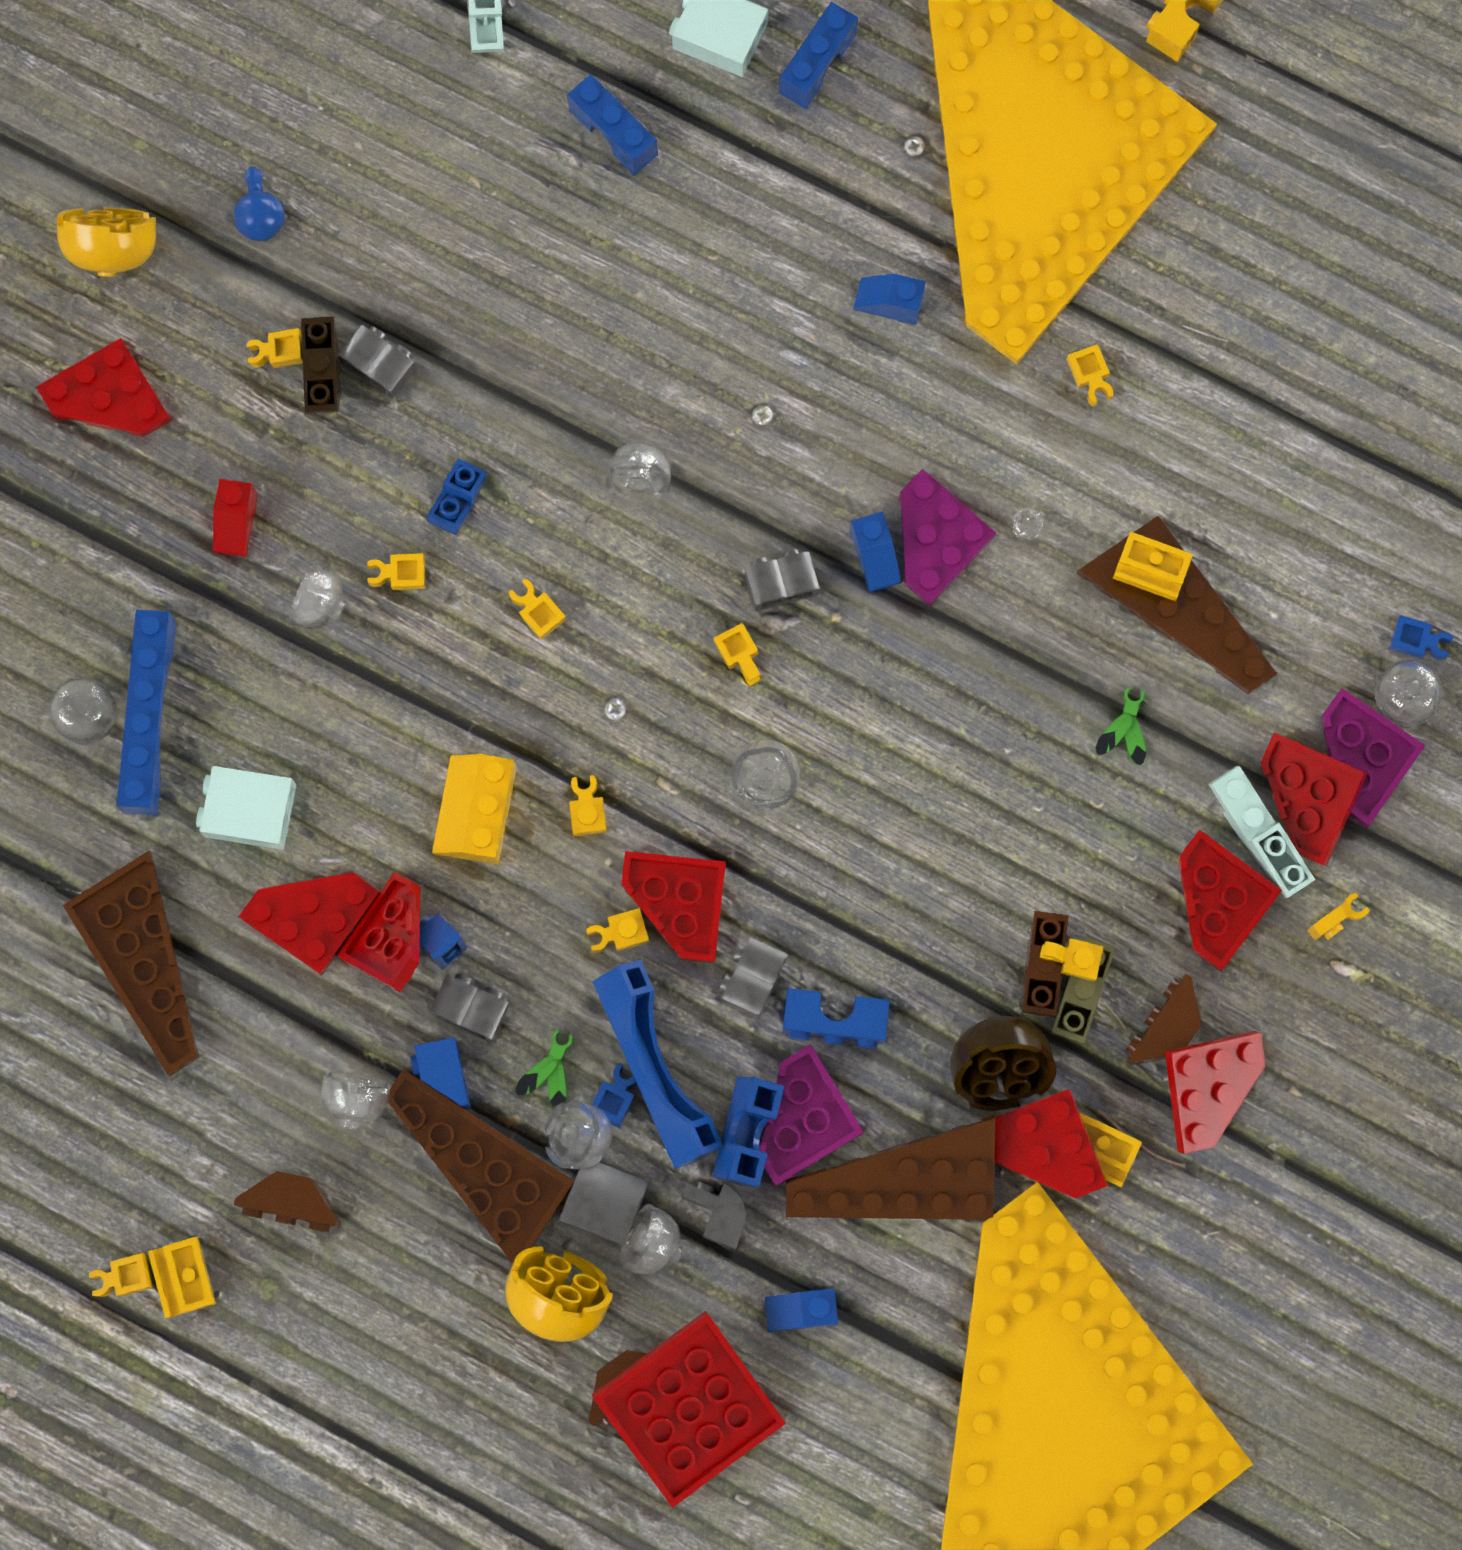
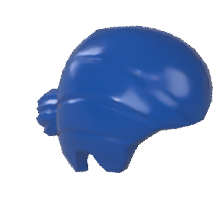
[233,166,285,242]

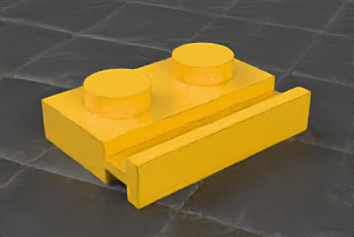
[1113,531,1193,601]
[1080,1112,1142,1187]
[148,1236,216,1319]

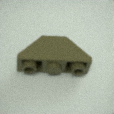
[1051,936,1116,1045]

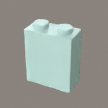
[669,0,768,77]
[196,766,296,850]

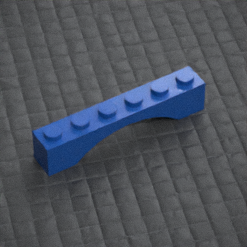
[117,610,176,816]
[592,960,724,1169]

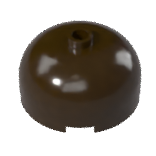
[950,1016,1056,1111]

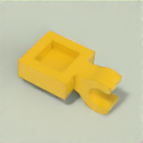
[713,623,761,687]
[1307,893,1370,941]
[1040,938,1104,981]

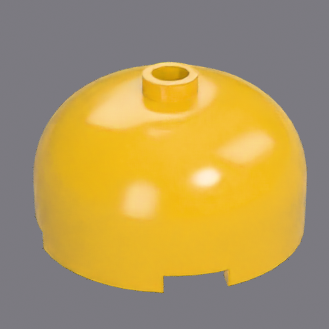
[57,207,156,277]
[505,1246,613,1342]

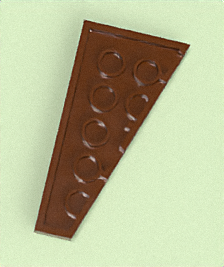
[1077,516,1277,695]
[62,851,199,1076]
[384,1069,574,1264]
[786,1115,995,1220]

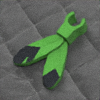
[1095,687,1146,765]
[515,1029,573,1111]

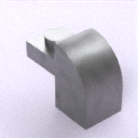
[681,1181,746,1250]

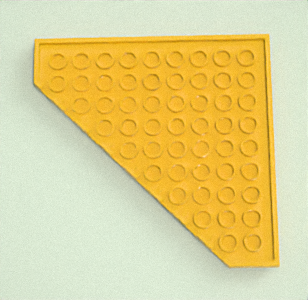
[928,0,1217,365]
[941,1182,1253,1550]

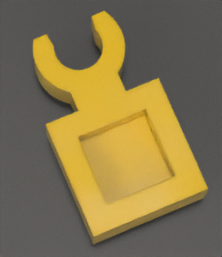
[247,328,303,368]
[1066,344,1113,407]
[367,553,425,590]
[509,579,566,640]
[569,775,607,836]
[586,908,649,953]
[89,1253,153,1297]

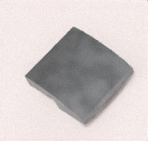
[559,1157,649,1246]

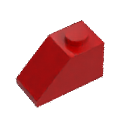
[213,479,258,557]

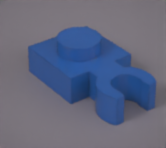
[1389,615,1453,660]
[589,1063,637,1129]

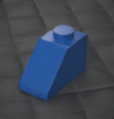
[853,274,926,325]
[850,511,901,593]
[420,913,468,970]
[410,1037,471,1109]
[765,1289,838,1332]

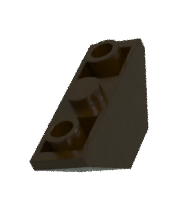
[301,316,341,414]

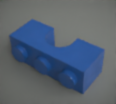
[779,2,858,109]
[567,74,658,176]
[783,988,890,1049]
[712,1077,784,1187]

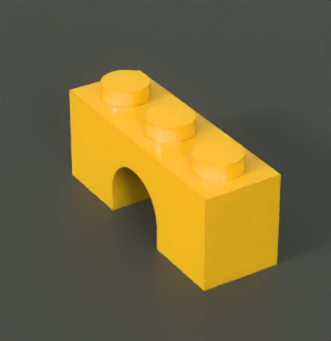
[1146,0,1223,62]

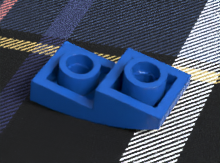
[427,459,487,535]

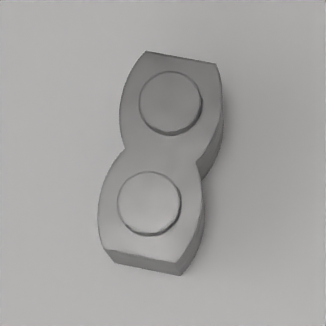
[338,325,416,399]
[744,549,820,611]
[719,937,788,1019]
[429,973,510,1043]

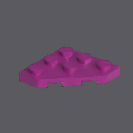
[900,468,996,607]
[1321,688,1426,828]
[760,1044,864,1187]

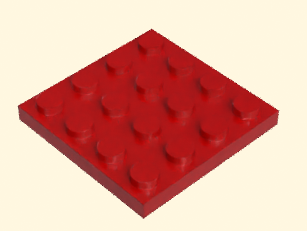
[591,1311,786,1508]

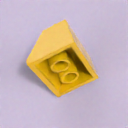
[432,754,517,865]

